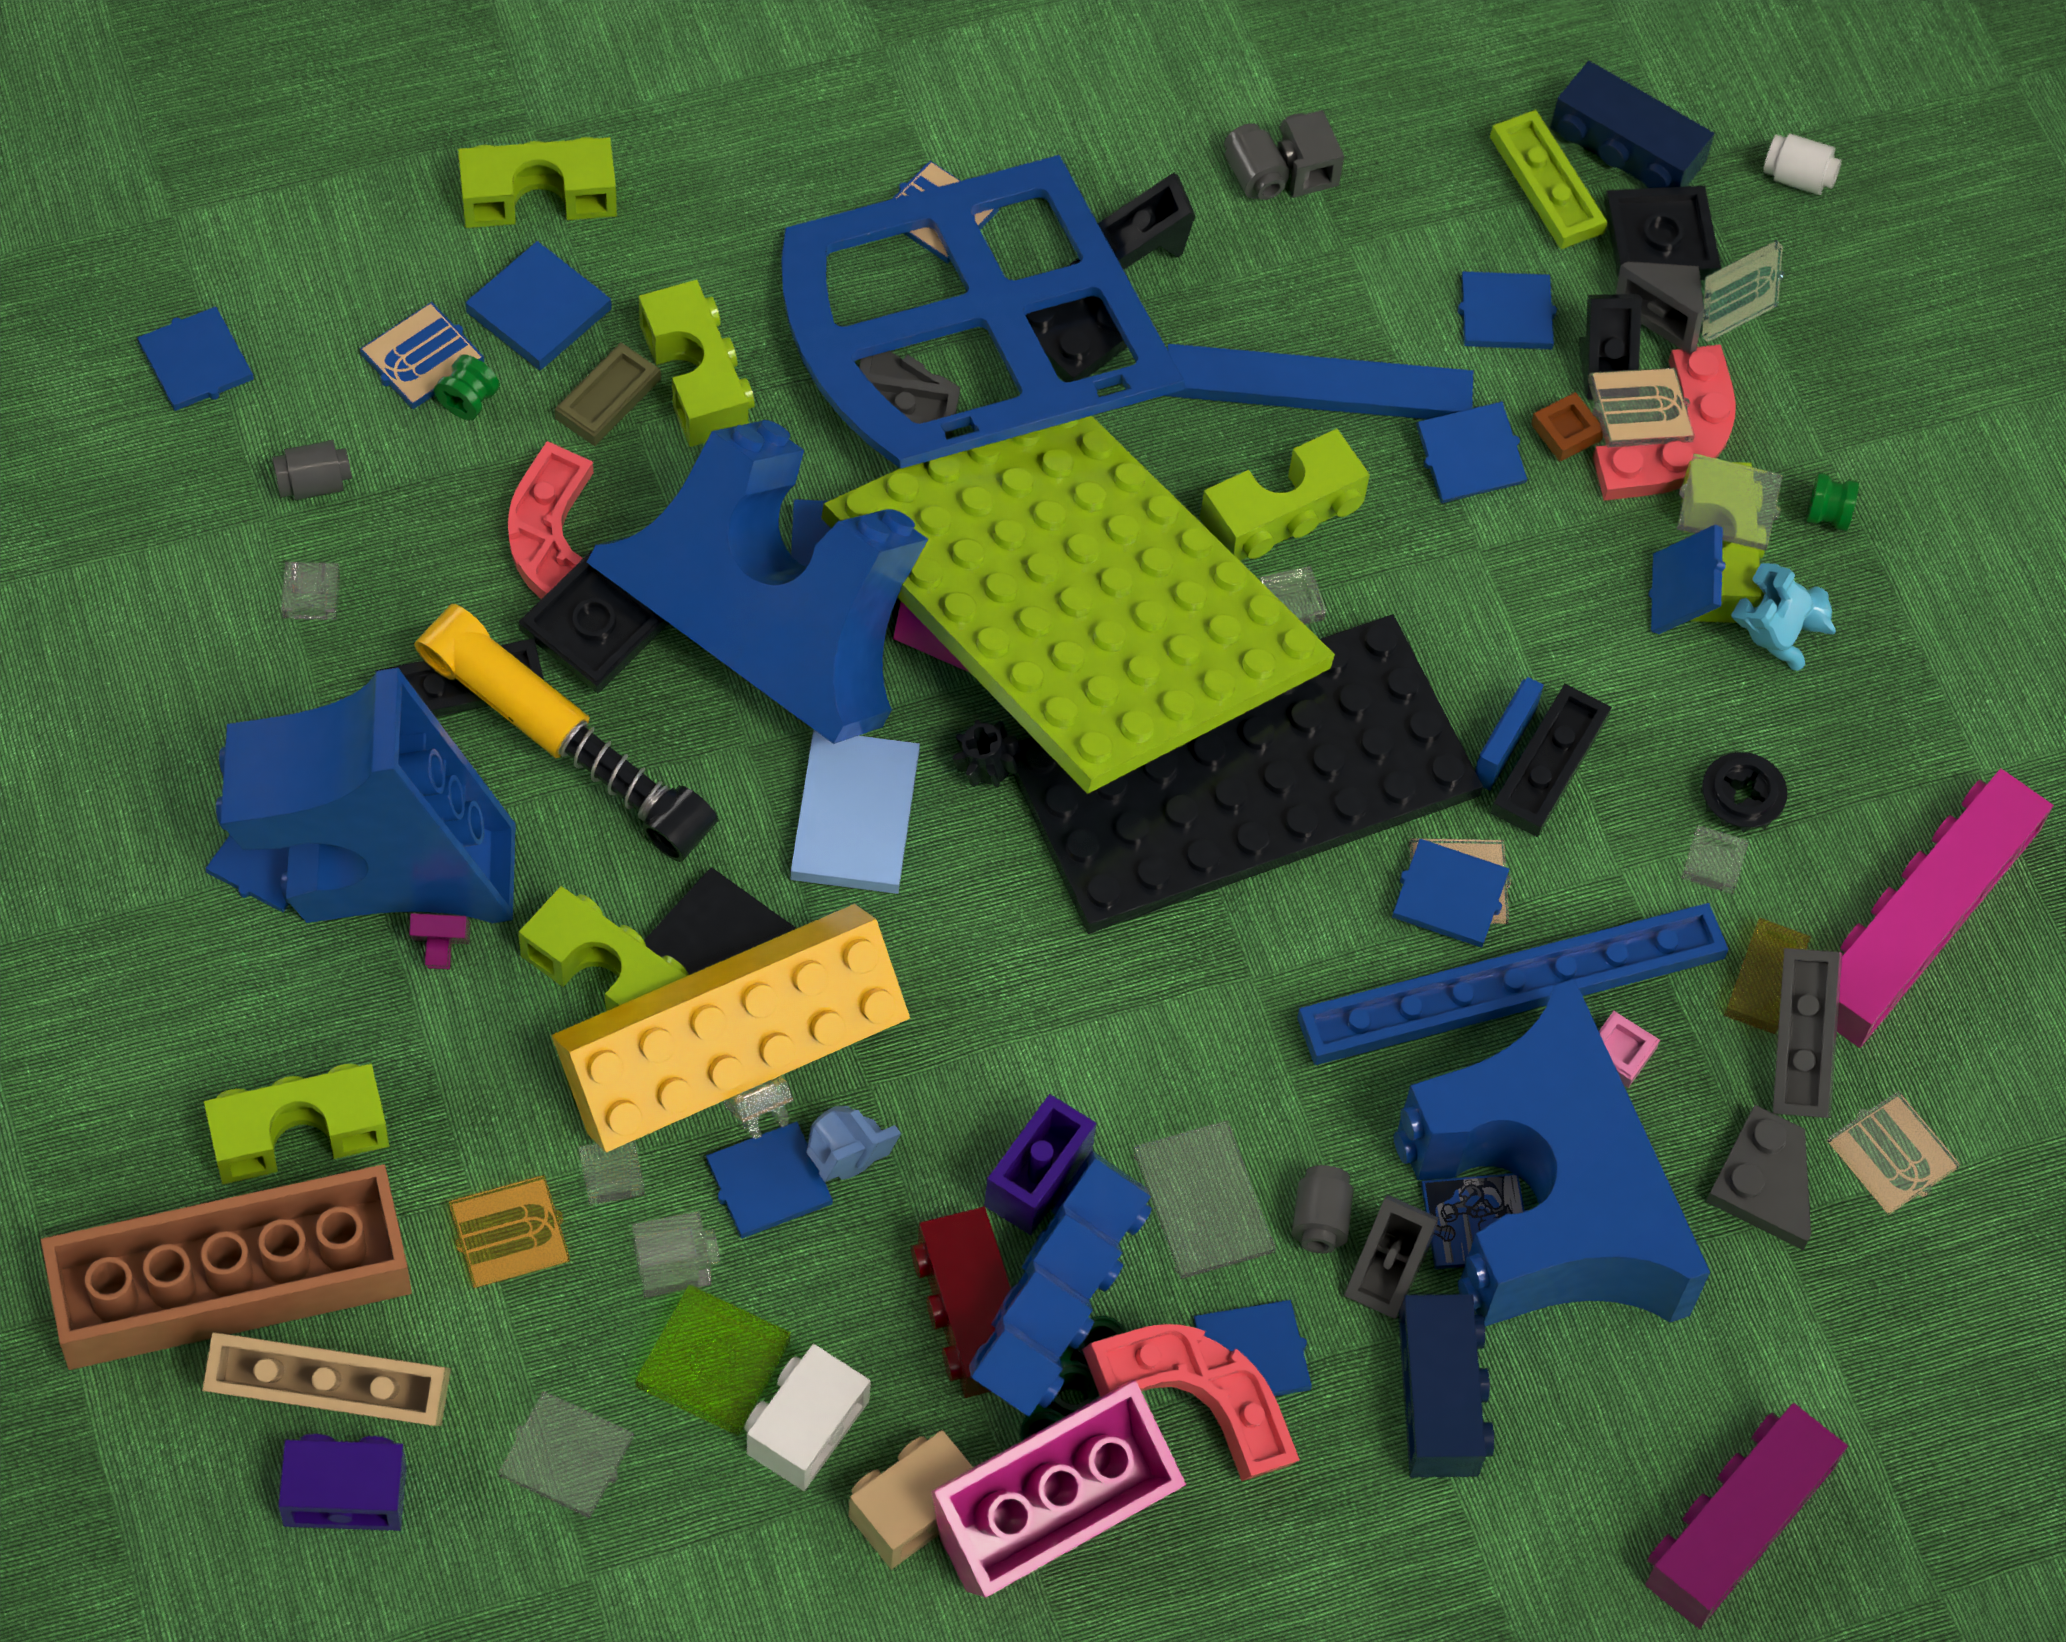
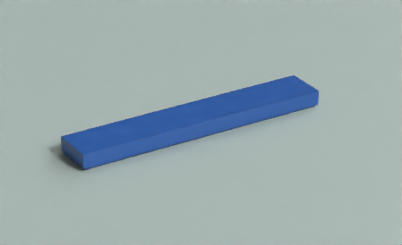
[1164,344,1473,419]

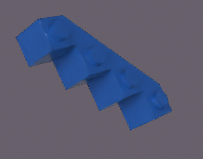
[969,1150,1152,1416]

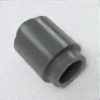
[1224,123,1290,200]
[272,440,352,501]
[1291,1165,1354,1254]

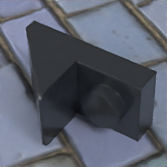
[1098,173,1196,270]
[1579,294,1642,399]

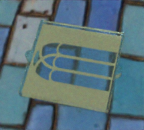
[1701,240,1785,342]

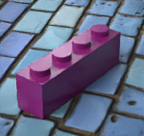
[1645,1402,1848,1630]

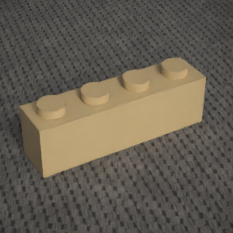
[202,1332,451,1426]

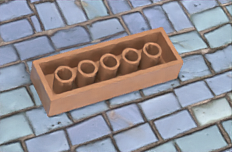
[41,1164,412,1370]

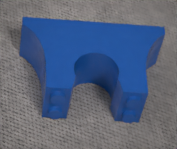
[587,420,928,744]
[216,668,516,923]
[1394,979,1710,1327]

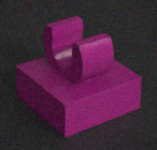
[409,913,471,970]

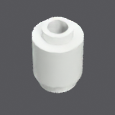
[1763,134,1841,195]

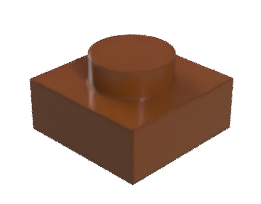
[1531,392,1605,462]

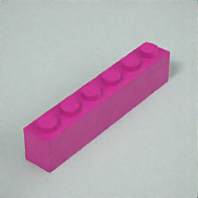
[1837,768,2054,1048]

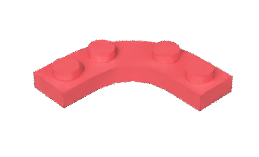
[1593,344,1736,501]
[508,441,594,599]
[1082,1324,1300,1481]

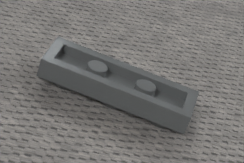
[1773,948,1842,1118]

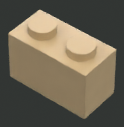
[849,1430,974,1570]

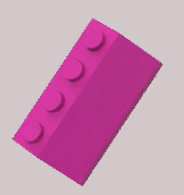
[931,1380,1186,1598]

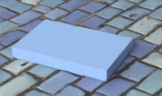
[791,730,920,894]

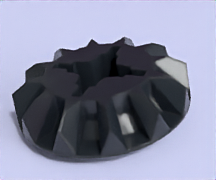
[1700,752,1788,833]

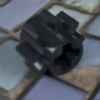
[952,720,1022,788]

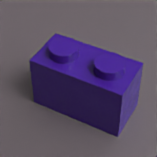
[984,1094,1097,1235]
[278,1434,407,1531]

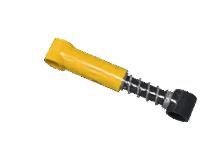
[414,604,719,862]

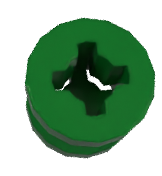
[434,354,500,421]
[1806,472,1859,532]

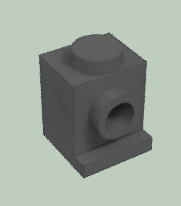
[1277,110,1344,198]

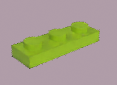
[1490,110,1607,249]

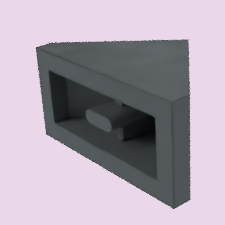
[1616,262,1704,354]
[1344,1195,1439,1319]

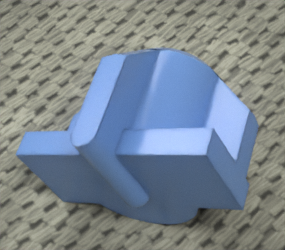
[806,1105,901,1182]

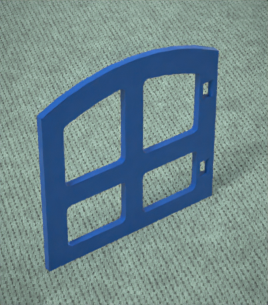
[782,155,1184,469]

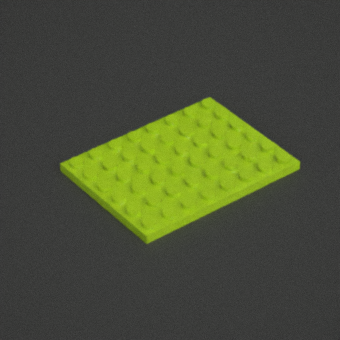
[821,416,1335,794]

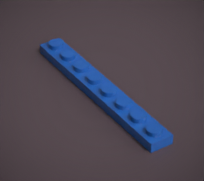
[1297,903,1729,1066]

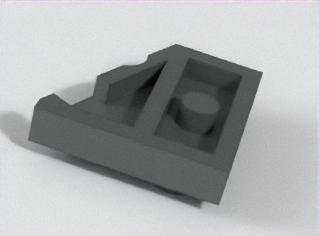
[859,351,960,439]
[1706,1105,1811,1250]

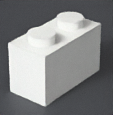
[744,1344,871,1491]

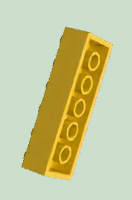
[551,904,910,1153]

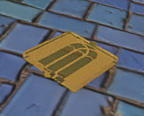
[449,1175,570,1288]

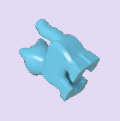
[1731,563,1836,671]

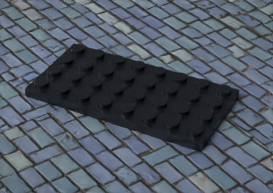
[1012,614,1483,934]

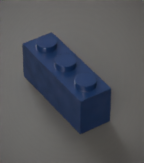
[1550,60,1715,188]
[1398,1294,1494,1478]

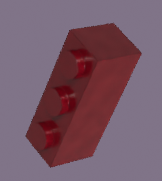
[910,1206,1011,1398]

